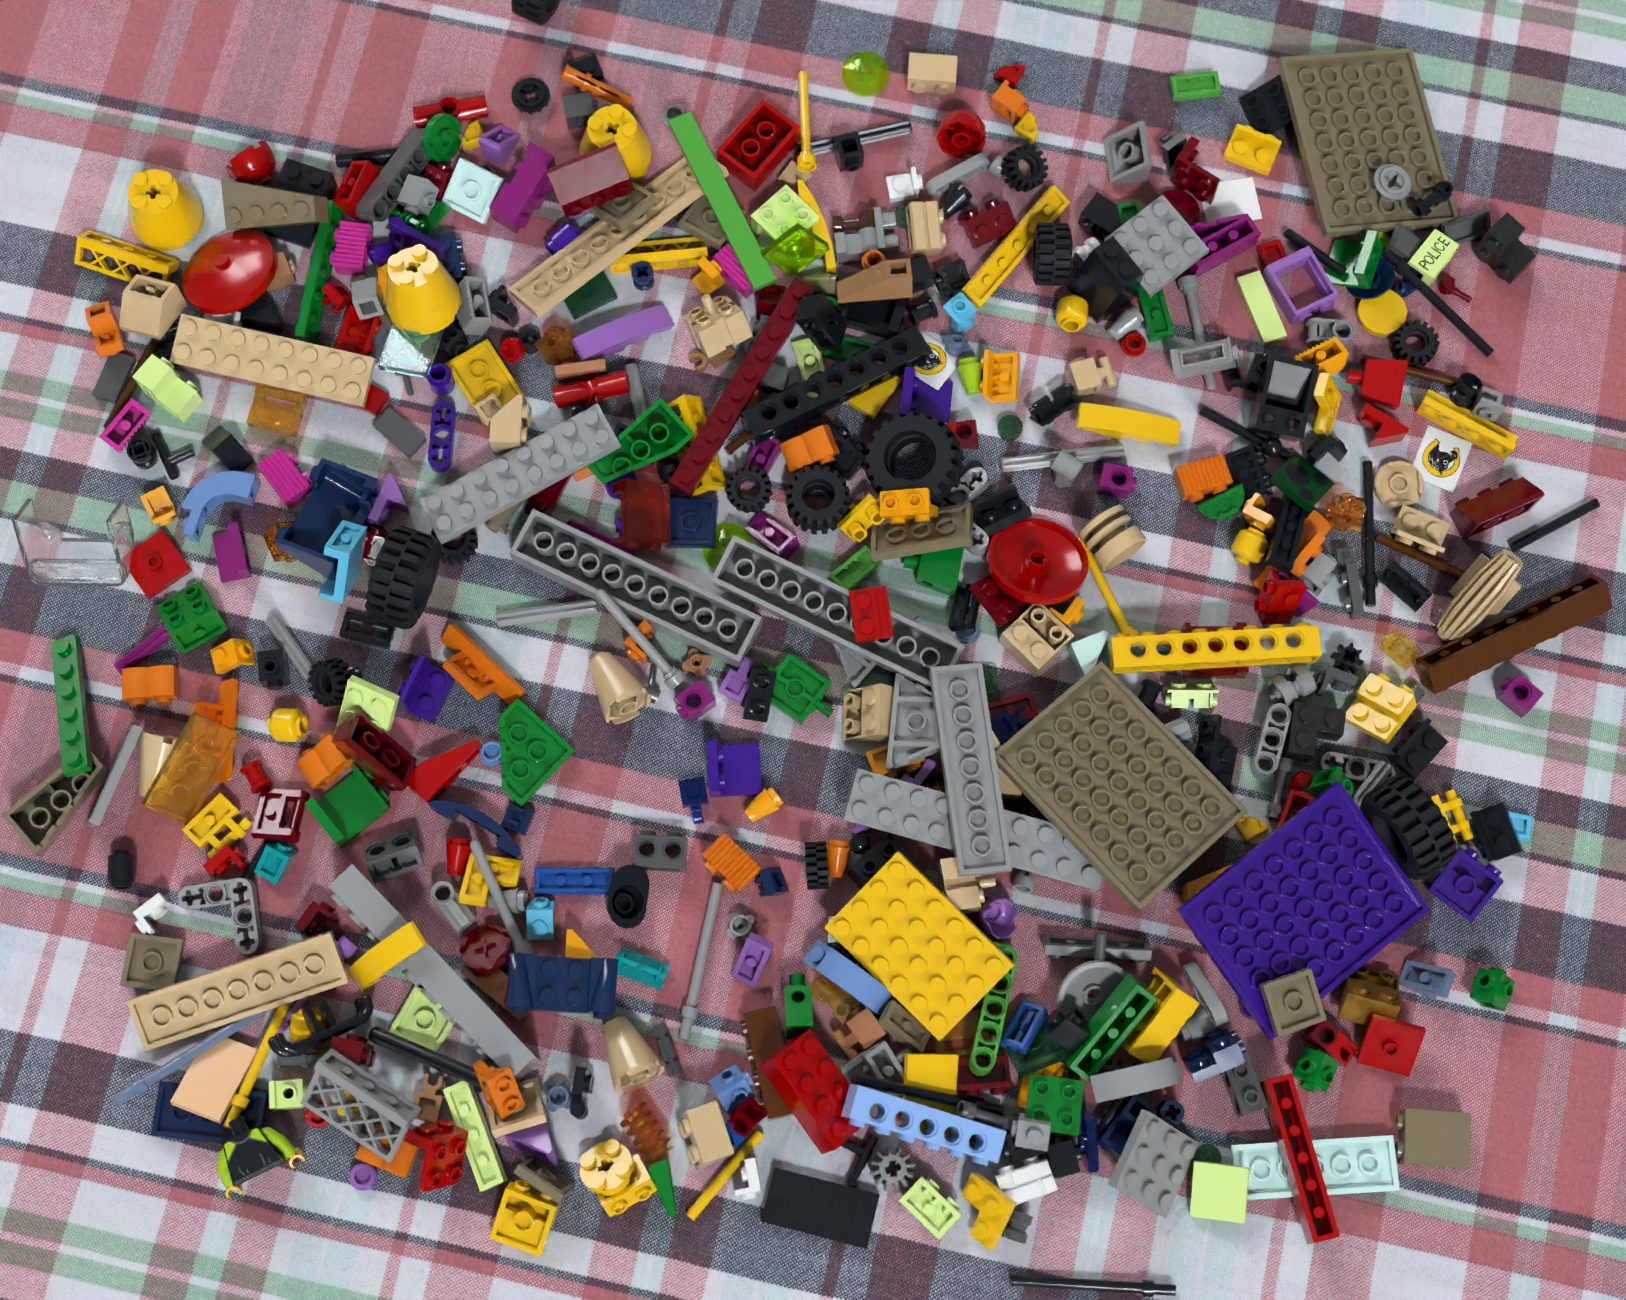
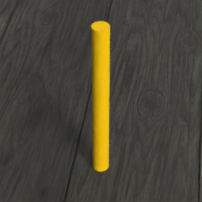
[686,1129,764,1221]

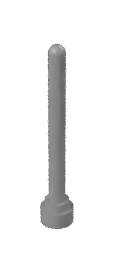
[1178,275,1216,390]
[595,589,686,690]
[470,840,535,954]

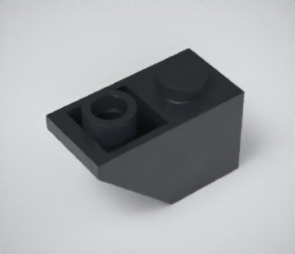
[1078,192,1122,243]

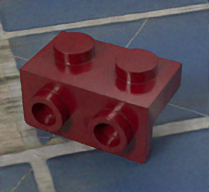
[958,198,1017,249]
[957,1055,1013,1097]

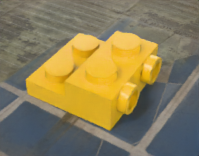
[1345,673,1417,744]
[489,1180,561,1257]

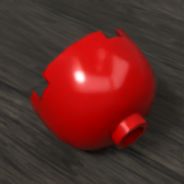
[937,109,986,158]
[225,140,276,186]

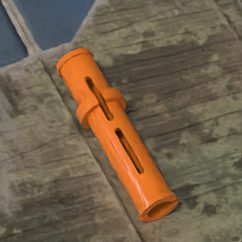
[560,65,633,110]

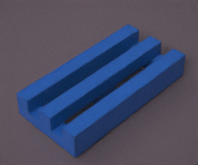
[1000,1000,1047,1055]

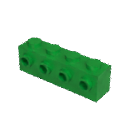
[1062,973,1157,1082]

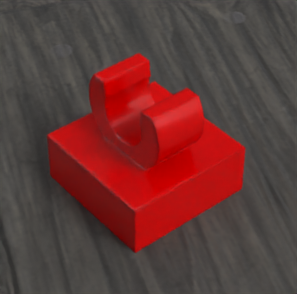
[322,283,353,313]

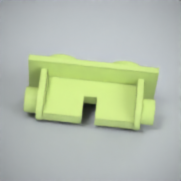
[1163,682,1219,709]

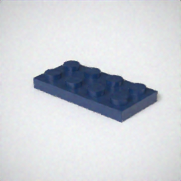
[150,1081,269,1144]

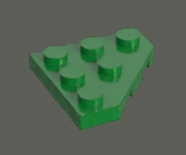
[499,698,575,808]

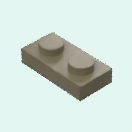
[878,1000,931,1053]

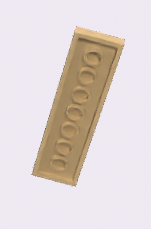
[170,314,377,408]
[126,931,350,1051]

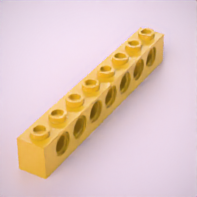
[1108,622,1322,674]

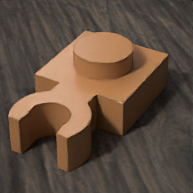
[689,345,736,373]
[414,1073,444,1123]

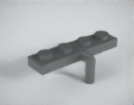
[1043,931,1152,963]

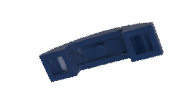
[429,800,523,861]

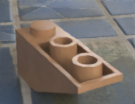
[836,258,913,303]

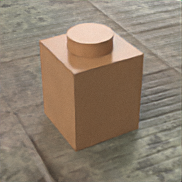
[267,252,297,293]

